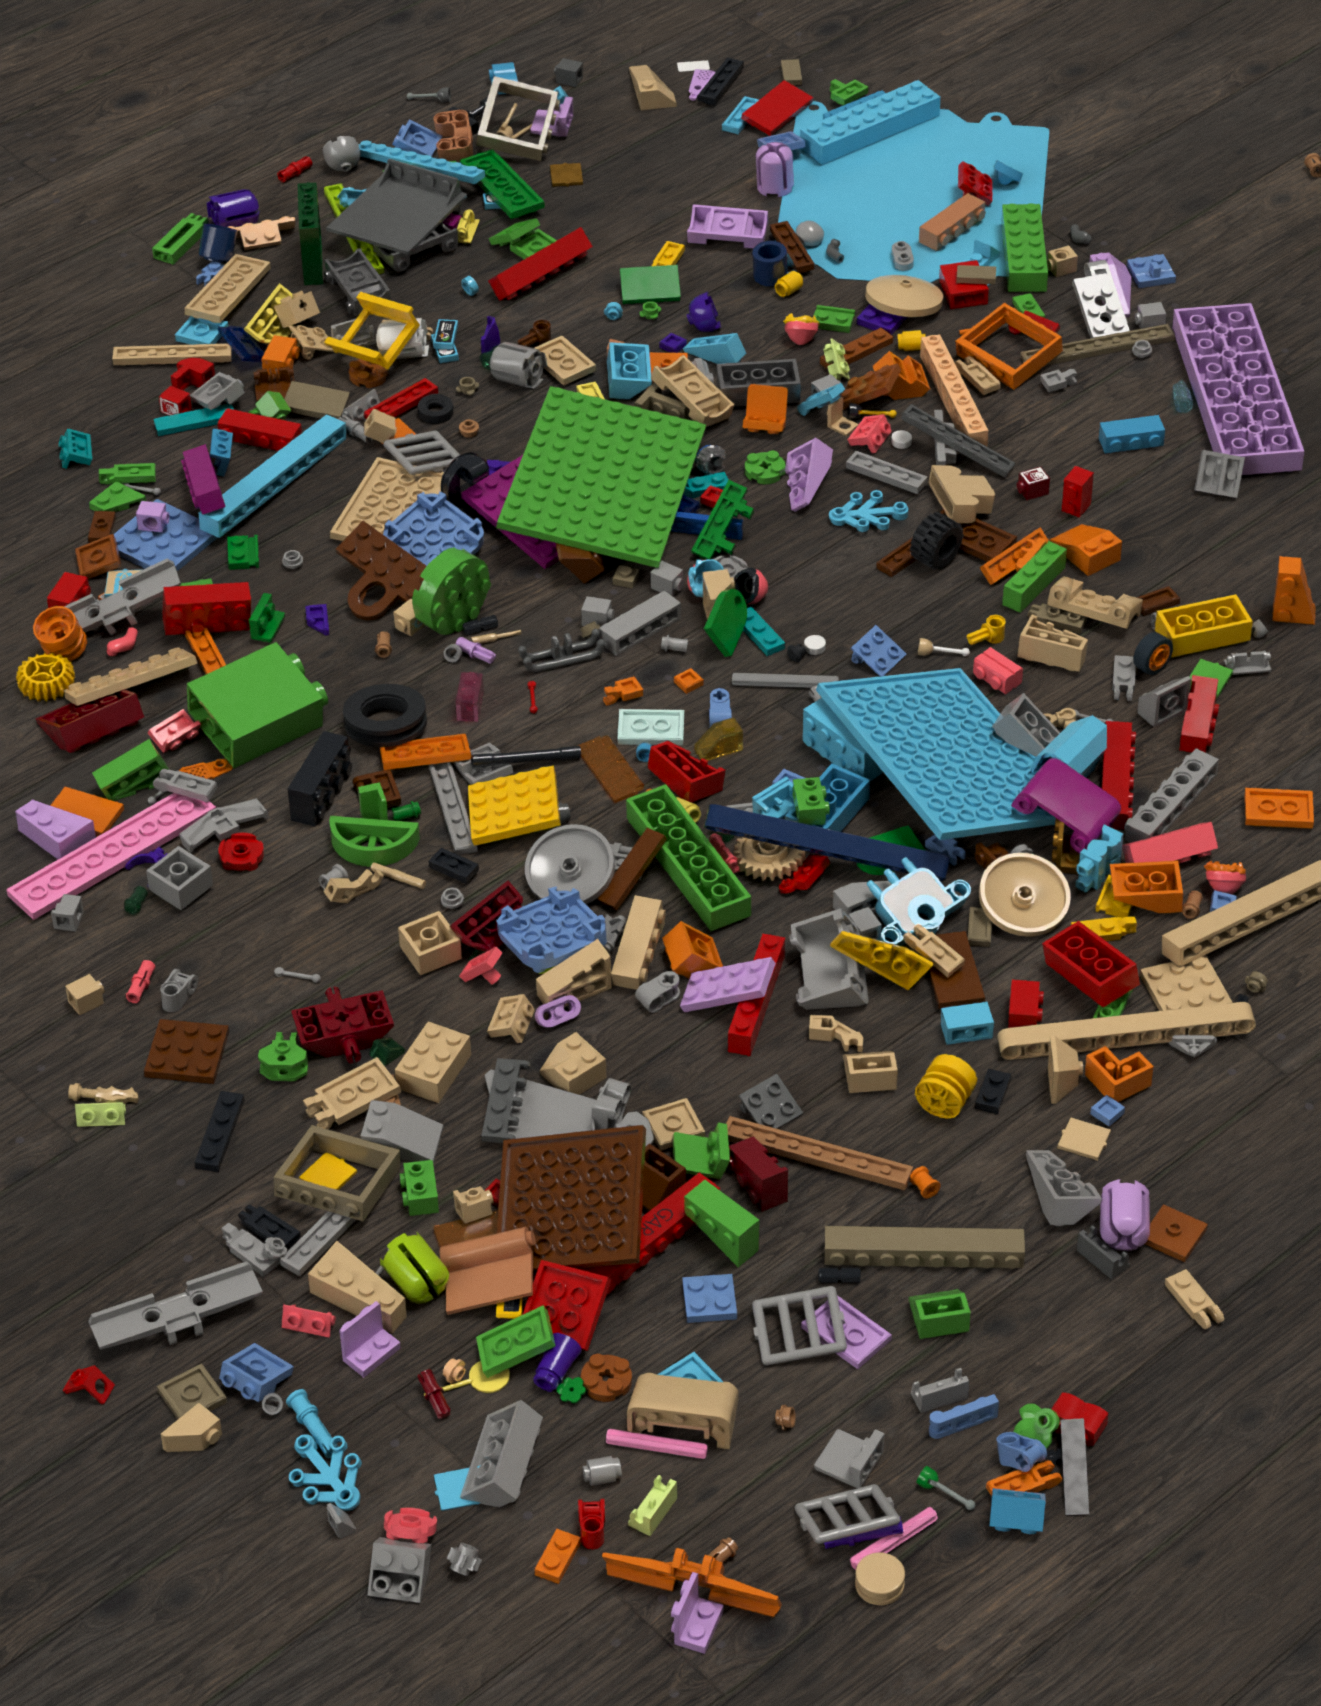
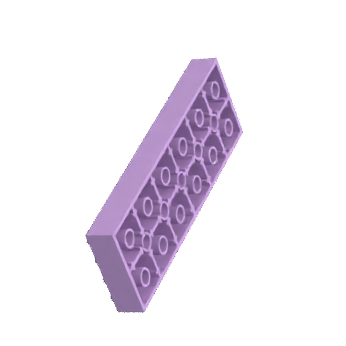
[1172,303,1304,475]

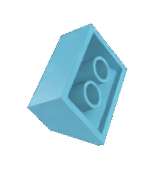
[607,342,652,399]

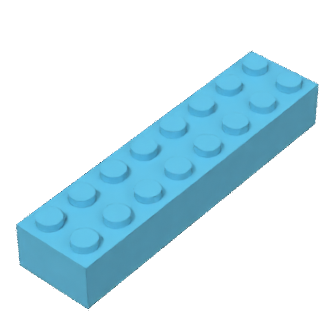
[800,80,941,165]

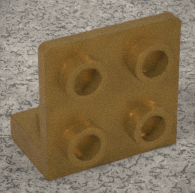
[1052,818,1080,874]

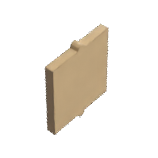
[1057,1118,1111,1161]

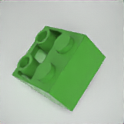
[908,1289,971,1339]

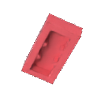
[459,947,502,985]

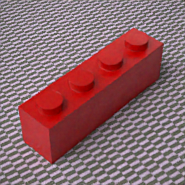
[218,408,302,451]

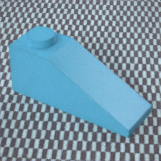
[683,333,746,364]

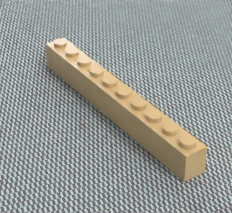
[1162,860,1321,967]

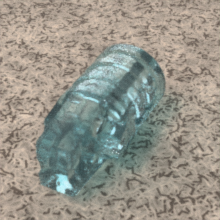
[1172,380,1193,413]

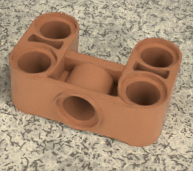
[434,110,473,162]

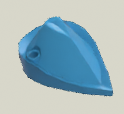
[993,160,1023,186]

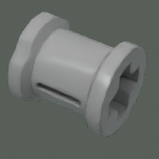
[318,864,349,890]

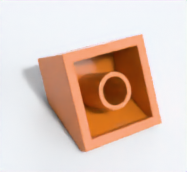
[662,921,723,979]

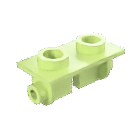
[823,339,850,381]
[75,1102,126,1127]

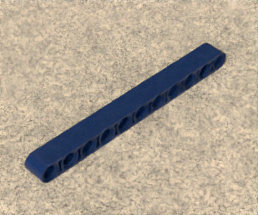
[704,804,950,881]

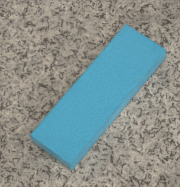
[722,96,759,135]

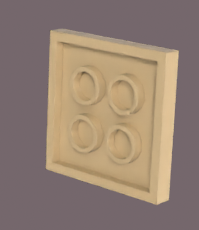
[1140,955,1233,1011]

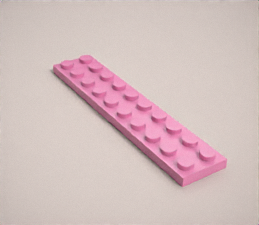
[6,793,216,920]

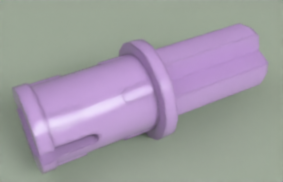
[456,637,496,664]

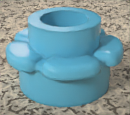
[604,302,623,320]

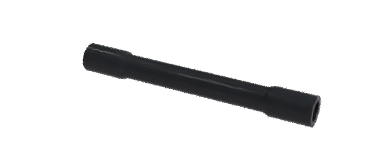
[471,746,581,768]

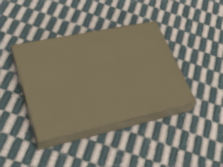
[284,381,350,419]

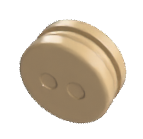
[855,1553,905,1605]

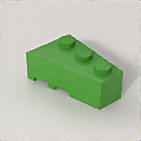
[92,739,169,801]

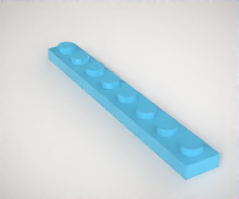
[359,141,485,184]

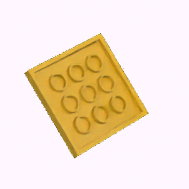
[468,765,561,846]

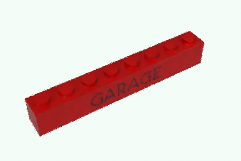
[579,1172,721,1294]

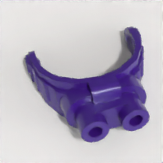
[125,846,168,870]

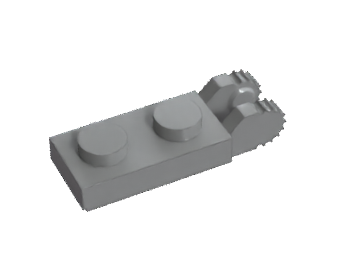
[1112,655,1136,701]
[153,768,218,802]

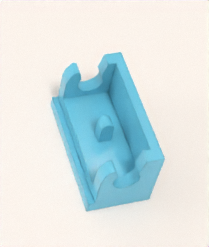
[752,777,794,819]

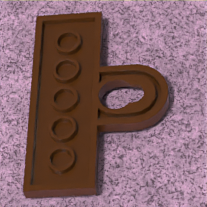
[335,521,426,620]

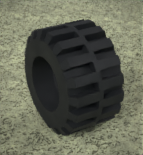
[910,512,964,570]

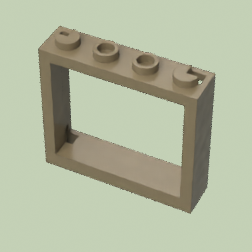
[476,76,560,161]
[274,1125,400,1221]

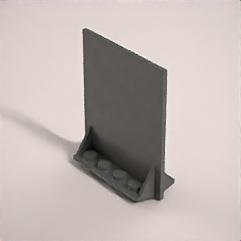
[326,159,467,255]

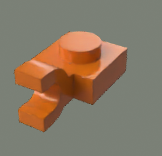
[603,677,644,706]

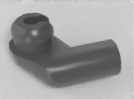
[1070,224,1092,245]
[826,239,844,263]

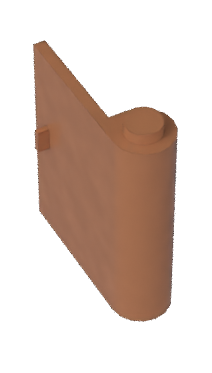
[440,1227,536,1315]

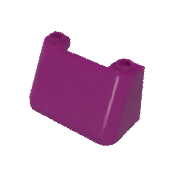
[1011,758,1121,854]

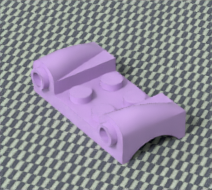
[687,204,768,248]

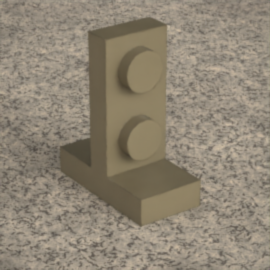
[635,382,689,420]

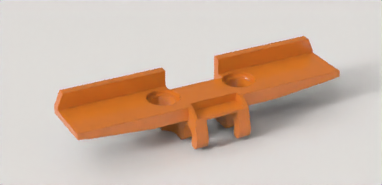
[602,1548,782,1617]

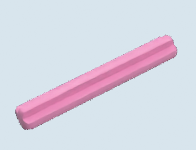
[606,1429,708,1459]
[850,1507,938,1570]

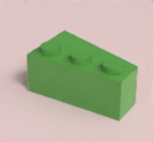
[684,1180,759,1268]

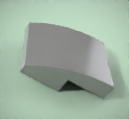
[1194,450,1245,498]
[453,743,513,785]

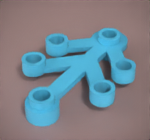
[829,490,908,532]
[289,1435,362,1511]

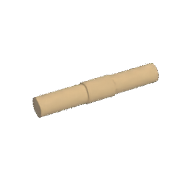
[371,862,426,889]

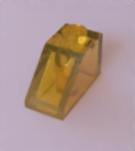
[694,717,743,761]

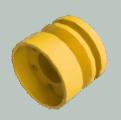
[915,1054,977,1119]

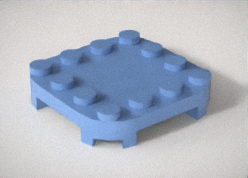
[383,491,484,566]
[496,886,607,973]

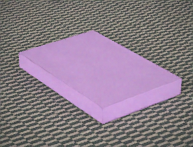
[801,1295,892,1369]

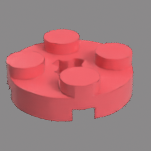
[384,1508,437,1543]

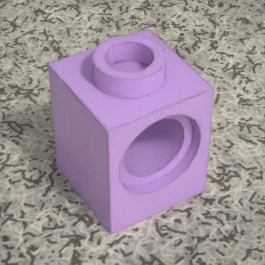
[136,501,169,532]

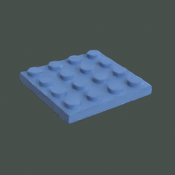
[114,499,218,571]

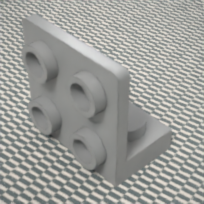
[814,1429,885,1488]

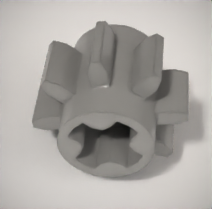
[447,1543,482,1576]

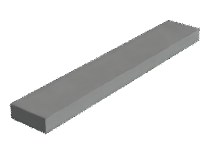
[428,762,478,855]

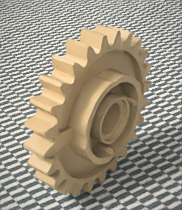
[733,837,806,881]

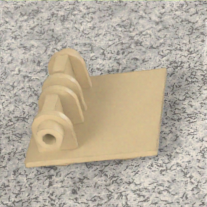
[289,325,334,359]

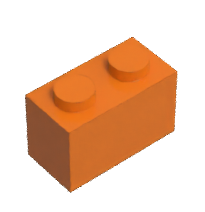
[262,335,300,375]

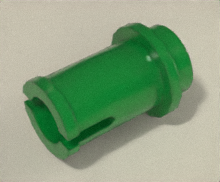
[392,801,421,821]

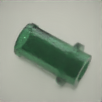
[124,886,148,914]

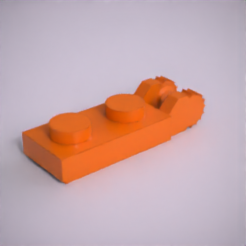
[986,1461,1062,1497]

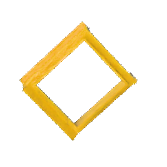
[324,292,420,370]

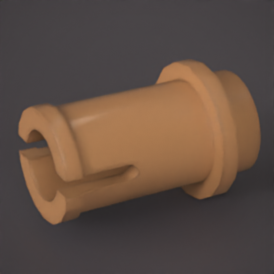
[375,631,392,658]
[1182,891,1203,919]
[708,1537,738,1563]

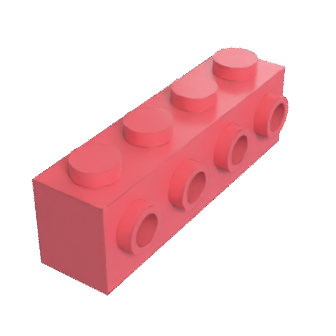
[1122,822,1218,863]

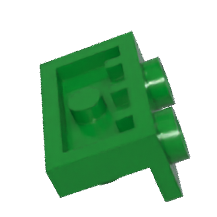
[249,593,285,642]

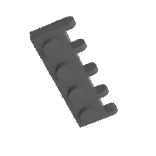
[481,1058,530,1143]

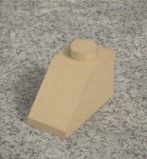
[161,1403,222,1452]

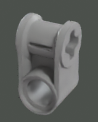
[160,969,198,1012]
[635,971,680,1013]

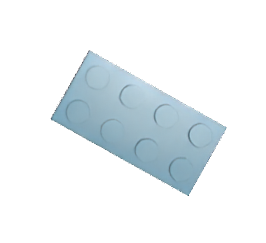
[803,698,883,781]

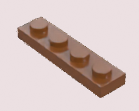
[820,328,893,369]

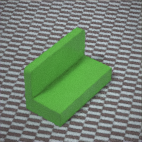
[358,782,388,820]

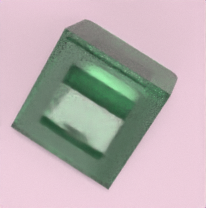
[369,1037,406,1066]

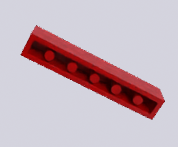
[488,227,593,301]
[1101,721,1136,830]
[728,933,785,1056]

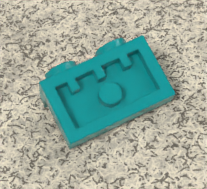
[58,428,92,469]

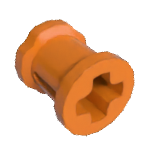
[909,1166,941,1199]

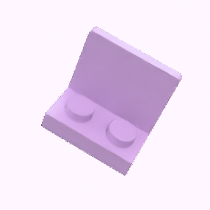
[531,97,573,137]
[340,1301,401,1378]
[671,1572,724,1654]

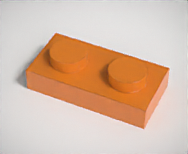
[534,1529,581,1584]

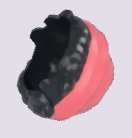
[734,567,768,605]

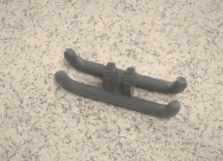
[518,629,605,672]

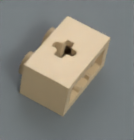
[274,291,320,328]

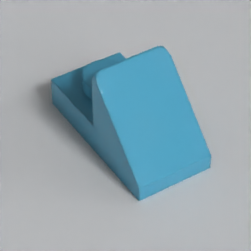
[963,239,1000,266]

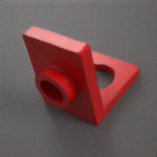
[63,1365,115,1404]

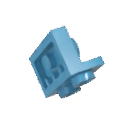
[210,429,233,476]

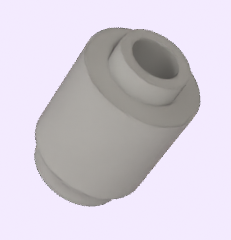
[582,1456,622,1486]

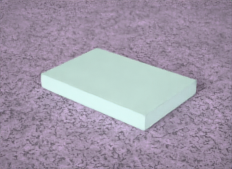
[618,709,684,745]

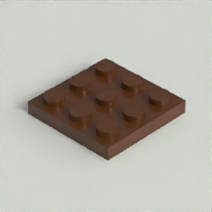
[144,1019,229,1084]

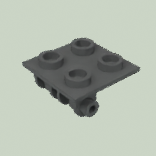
[739,1074,803,1129]

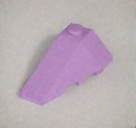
[1090,252,1131,317]
[785,438,833,512]

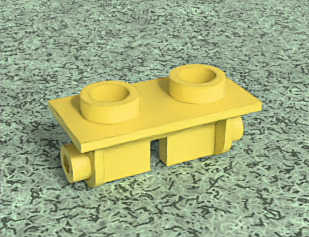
[457,209,480,243]

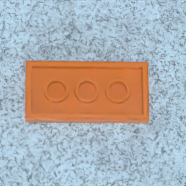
[379,734,471,770]

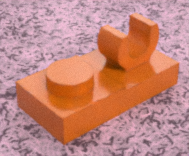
[1015,537,1046,572]

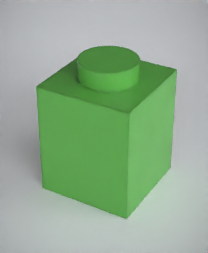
[255,391,291,420]

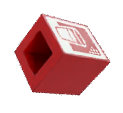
[159,386,192,416]

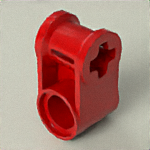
[578,1498,605,1550]

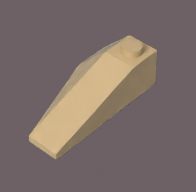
[629,65,677,110]

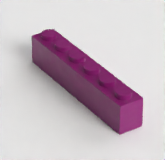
[181,444,226,515]

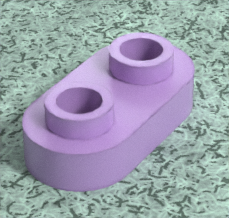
[535,995,581,1028]

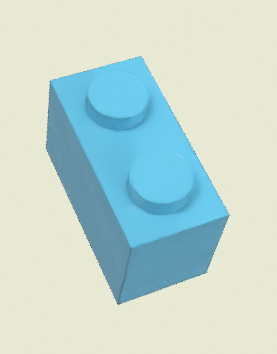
[940,1002,994,1045]

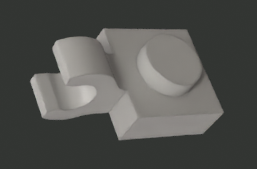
[1041,369,1077,392]

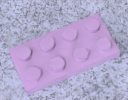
[680,957,776,1012]

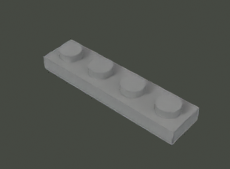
[846,451,927,494]
[280,1211,360,1276]

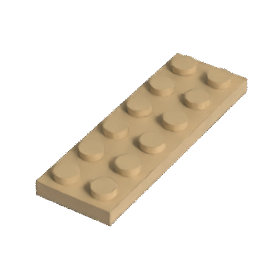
[185,254,271,323]
[64,648,197,706]

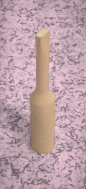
[471,630,521,644]

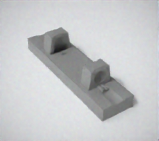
[934,410,956,466]

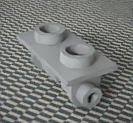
[342,389,380,422]
[1224,650,1271,675]
[603,914,626,955]

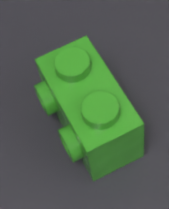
[792,777,830,826]
[400,1160,439,1216]

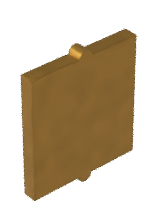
[550,163,583,187]

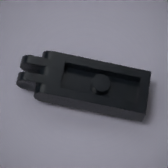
[238,1205,301,1250]

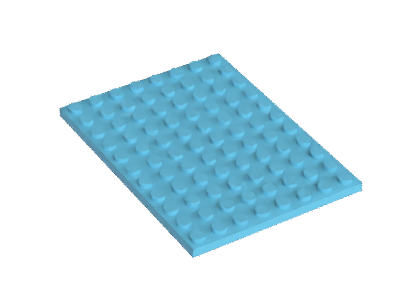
[816,668,1056,840]

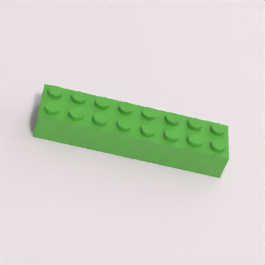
[626,784,751,931]

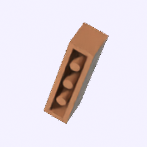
[919,193,986,251]

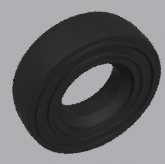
[418,394,454,424]

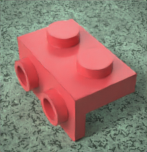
[148,709,201,753]

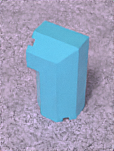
[1030,715,1107,777]

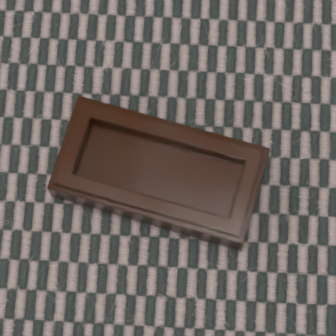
[1136,586,1180,616]

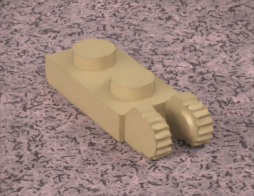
[955,356,1000,395]
[903,924,965,977]
[1165,1269,1224,1330]

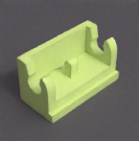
[628,1475,677,1536]

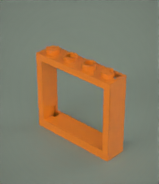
[955,303,1063,390]

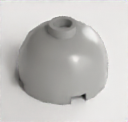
[322,136,361,172]

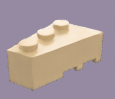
[536,939,612,1007]

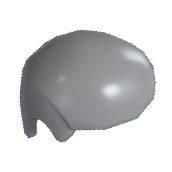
[795,220,824,247]

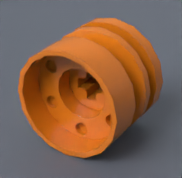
[33,606,87,662]

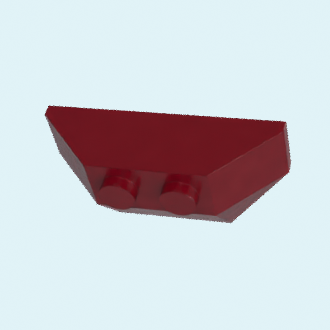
[449,880,523,952]

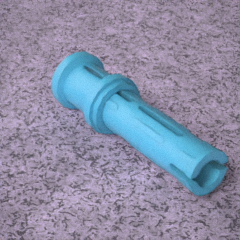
[286,1389,339,1458]

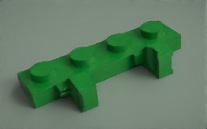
[691,480,754,560]

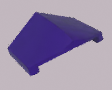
[481,316,500,361]

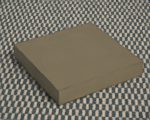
[157,1363,227,1419]

